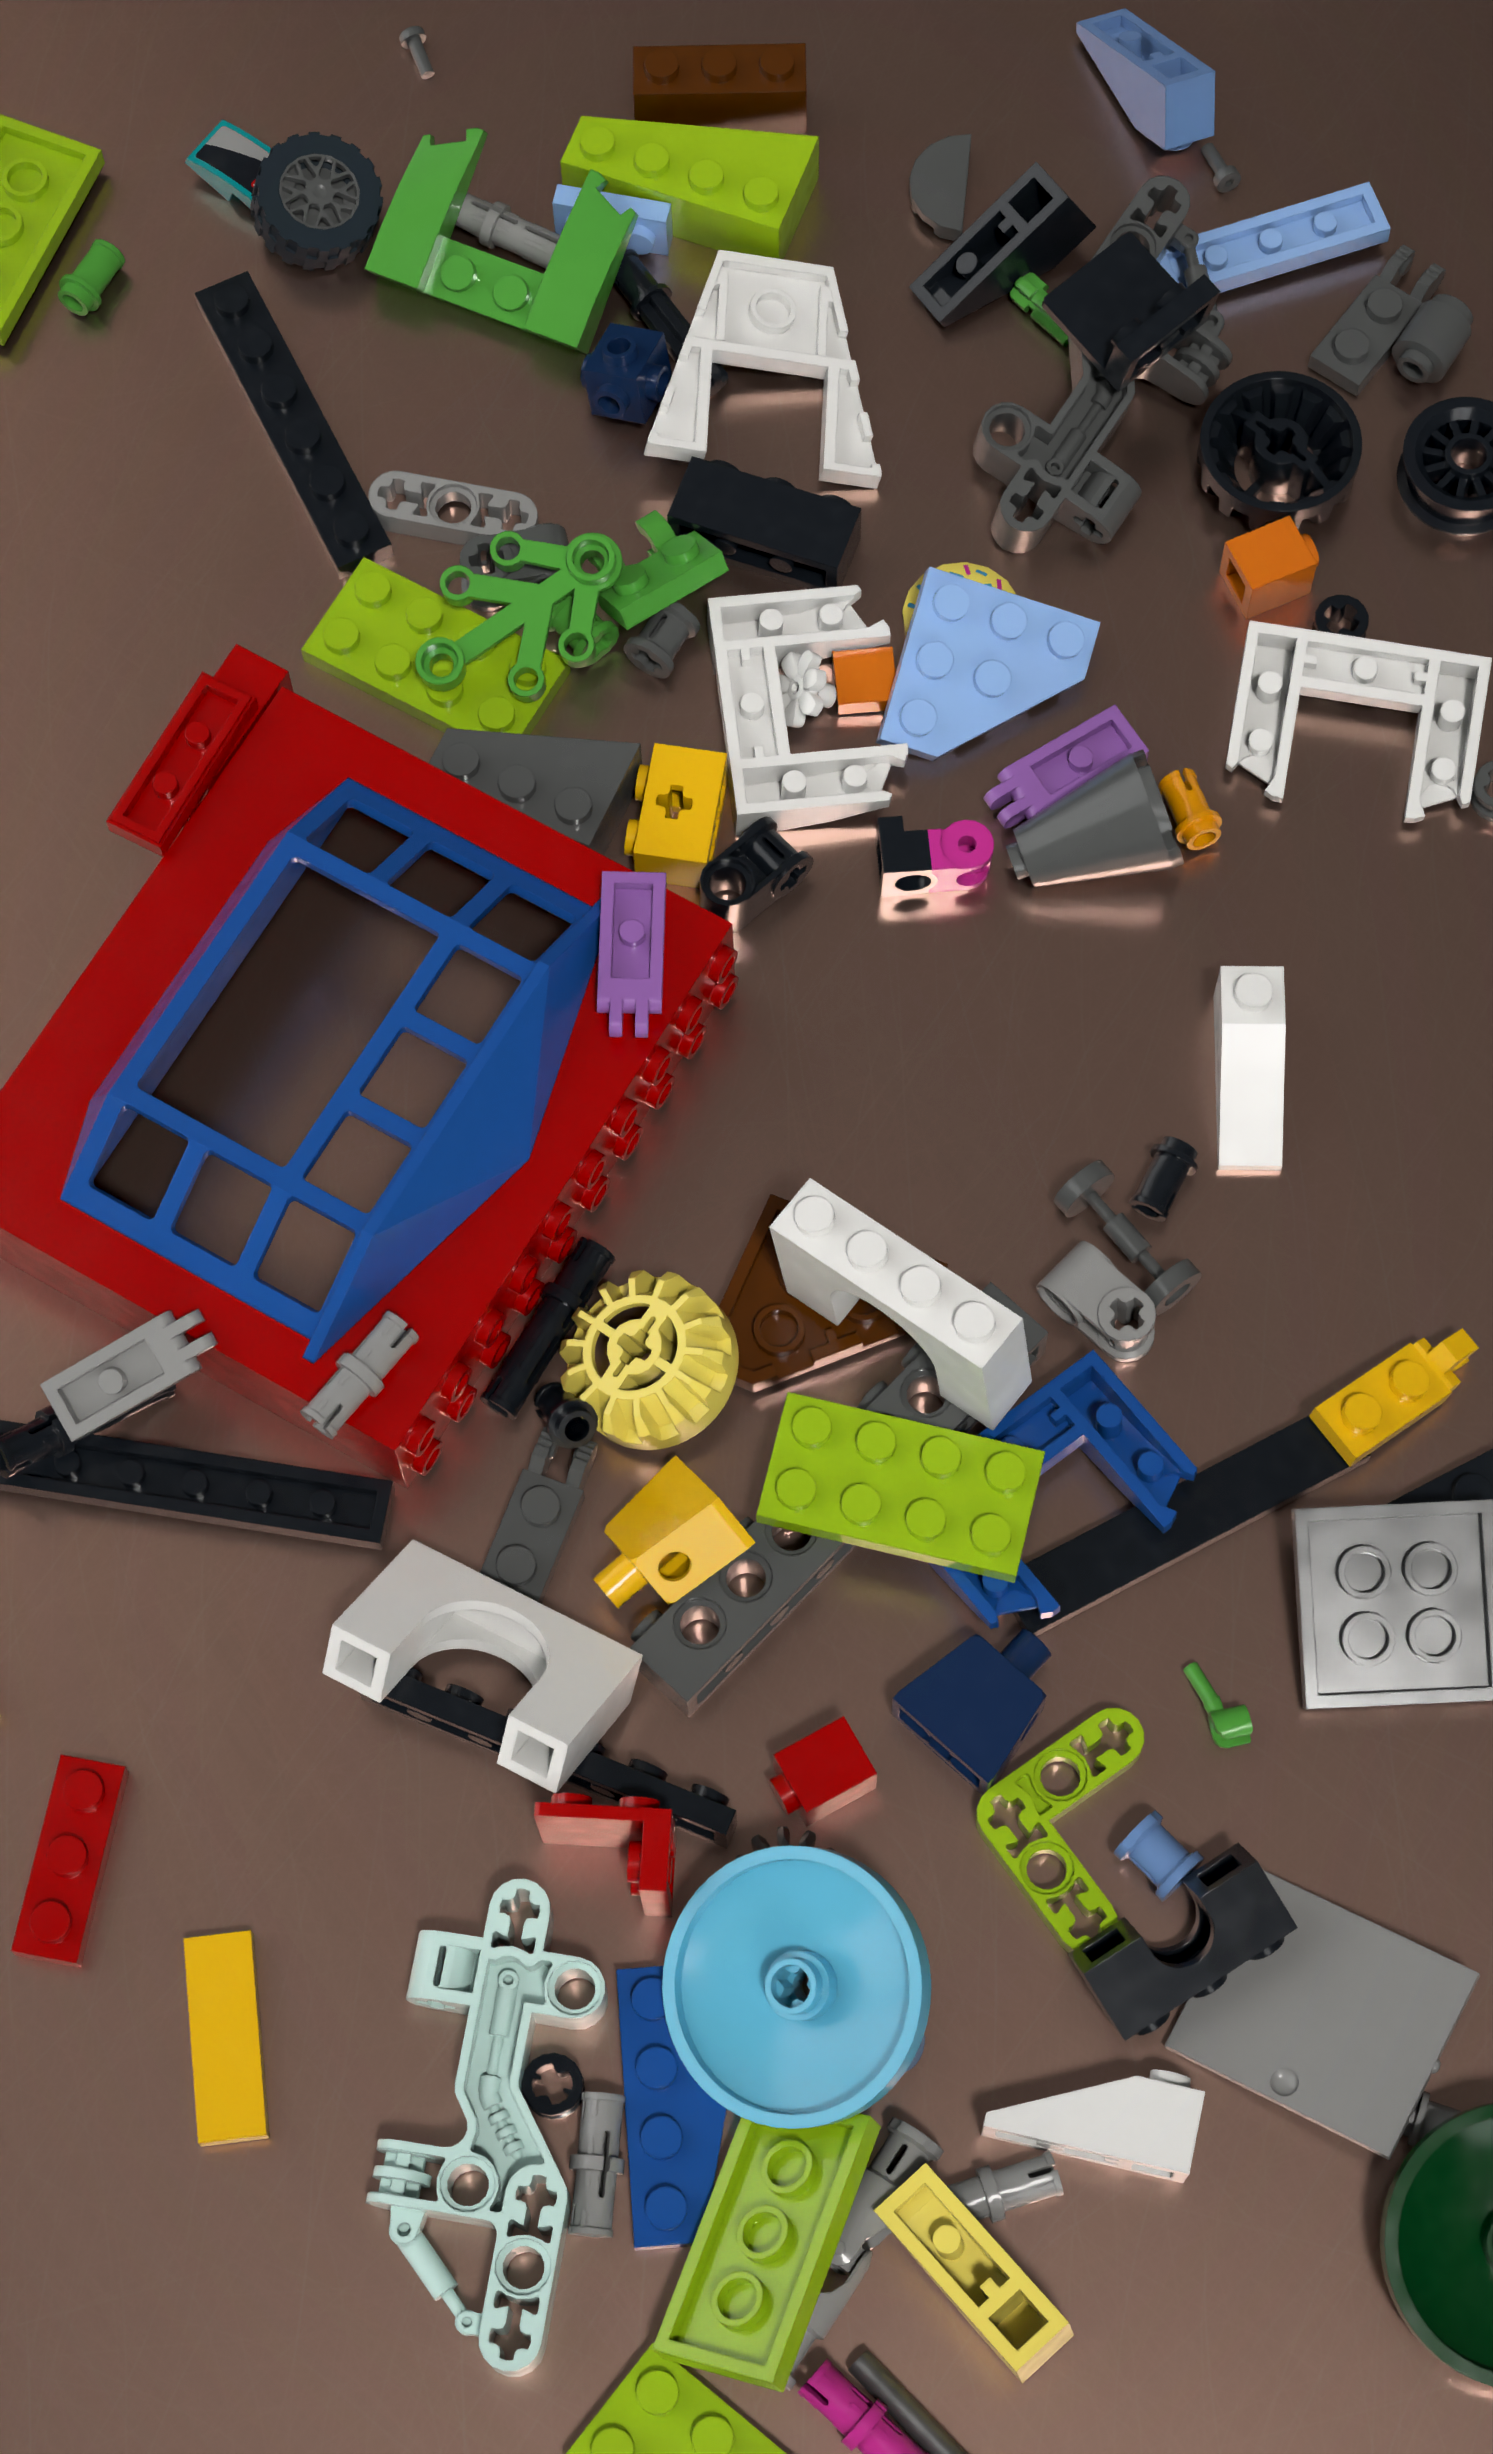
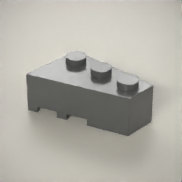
[429,728,642,855]

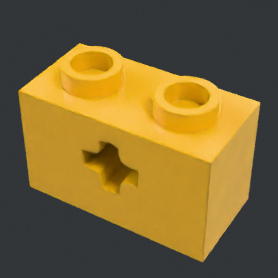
[624,743,728,889]

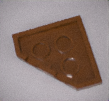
[719,1194,948,1393]

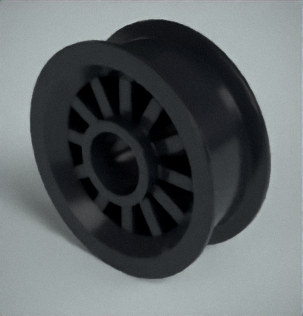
[1397,397,1493,536]

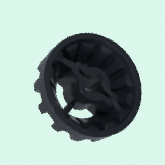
[1197,371,1362,530]

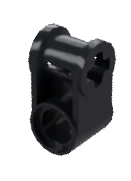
[699,816,814,933]

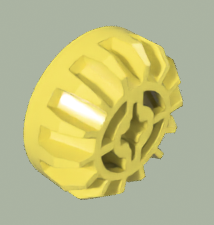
[559,1270,739,1450]

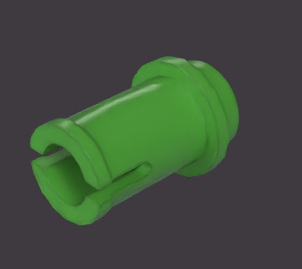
[58,239,125,316]

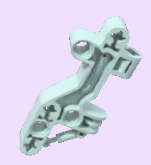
[365,1879,608,2377]

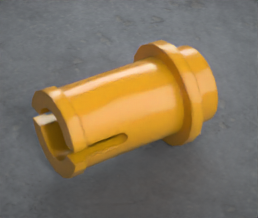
[1158,768,1222,850]

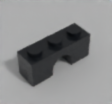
[1068,1843,1298,2041]

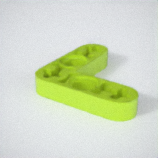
[975,1708,1144,1953]

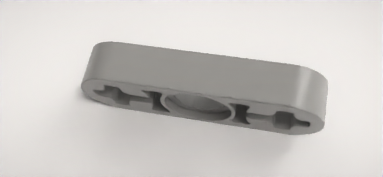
[368,471,539,545]

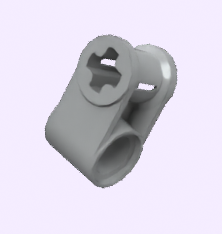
[1036,1241,1156,1363]

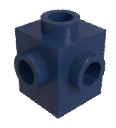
[580,323,672,424]

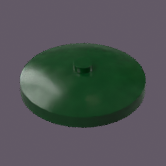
[1380,2103,1493,2387]

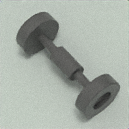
[1054,1160,1202,1316]

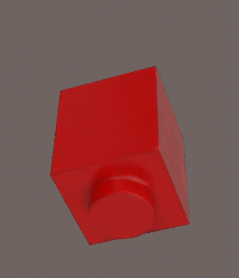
[768,1716,877,1827]

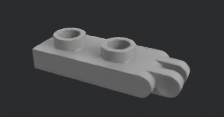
[40,1309,218,1442]

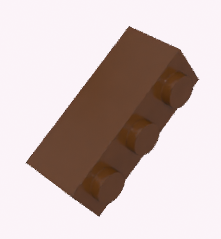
[633,43,807,134]

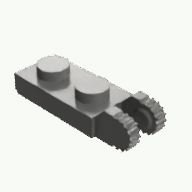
[1308,244,1446,397]
[480,1425,598,1604]

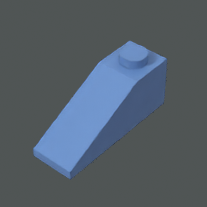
[1076,8,1215,151]

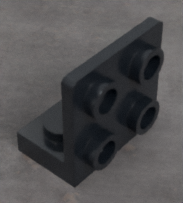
[1042,232,1221,392]

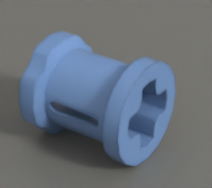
[1114,1810,1204,1902]

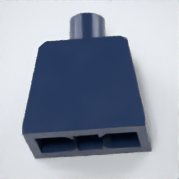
[891,1629,1052,1796]

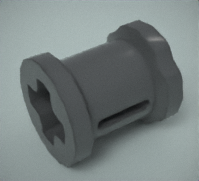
[623,602,700,678]

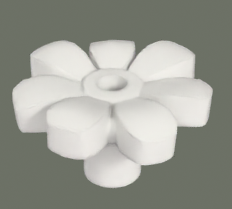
[779,650,837,728]

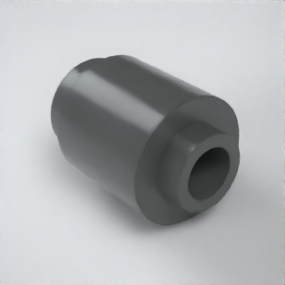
[1392,294,1473,383]

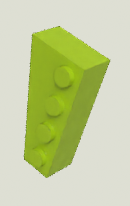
[560,116,819,259]

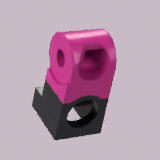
[875,816,994,897]

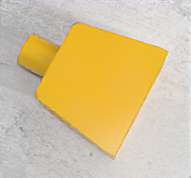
[593,1456,756,1609]

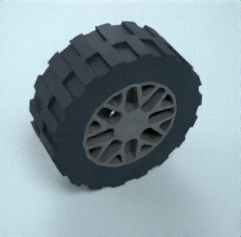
[250,132,383,271]

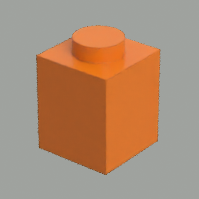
[1219,515,1319,620]

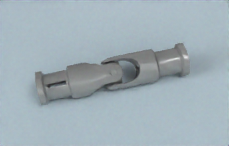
[785,2117,944,2391]

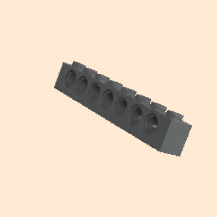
[630,1282,1049,1717]

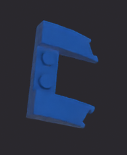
[928,1349,1197,1629]

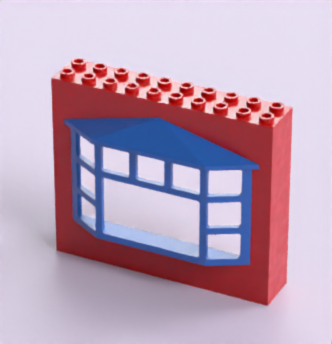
[0,686,739,1489]

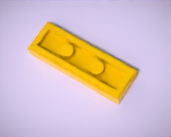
[183,1930,270,2147]

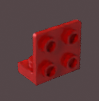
[534,1793,677,1917]

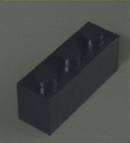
[667,456,861,589]

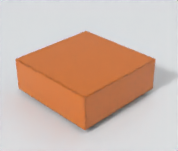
[832,646,895,715]

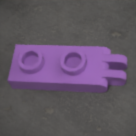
[983,705,1149,829]
[597,871,667,1038]

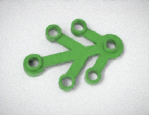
[415,531,623,702]

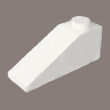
[1213,966,1286,1171]
[981,2069,1205,2183]

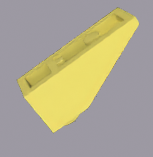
[874,2163,1074,2384]

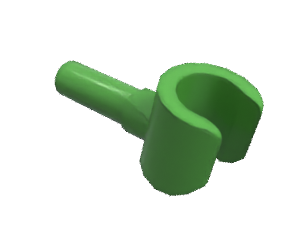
[1183,1662,1253,1748]

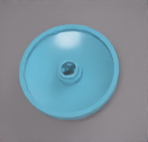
[662,1845,931,2129]

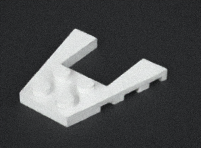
[644,249,882,489]

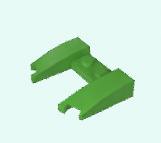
[365,128,639,354]

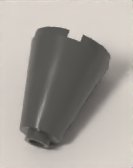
[1006,749,1185,887]

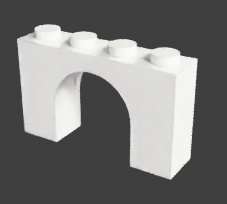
[769,1178,1032,1431]
[322,1539,643,1794]

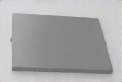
[1165,1870,1480,2160]

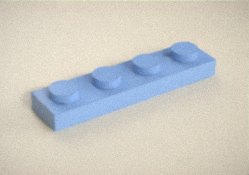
[1160,182,1391,293]

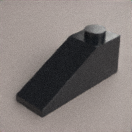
[909,162,1097,327]

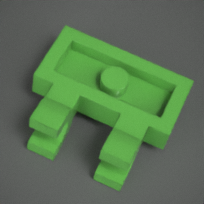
[588,510,729,630]

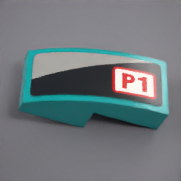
[185,119,271,208]

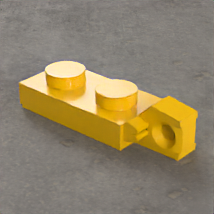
[1309,1328,1479,1467]

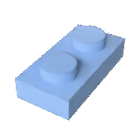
[552,184,673,256]

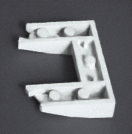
[706,585,909,836]
[1225,620,1492,823]

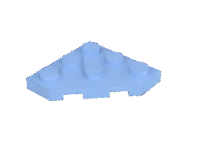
[876,566,1101,761]

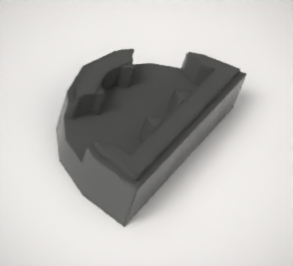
[909,134,971,241]

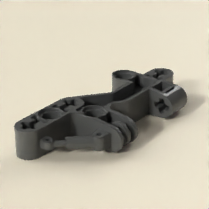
[973,176,1233,553]

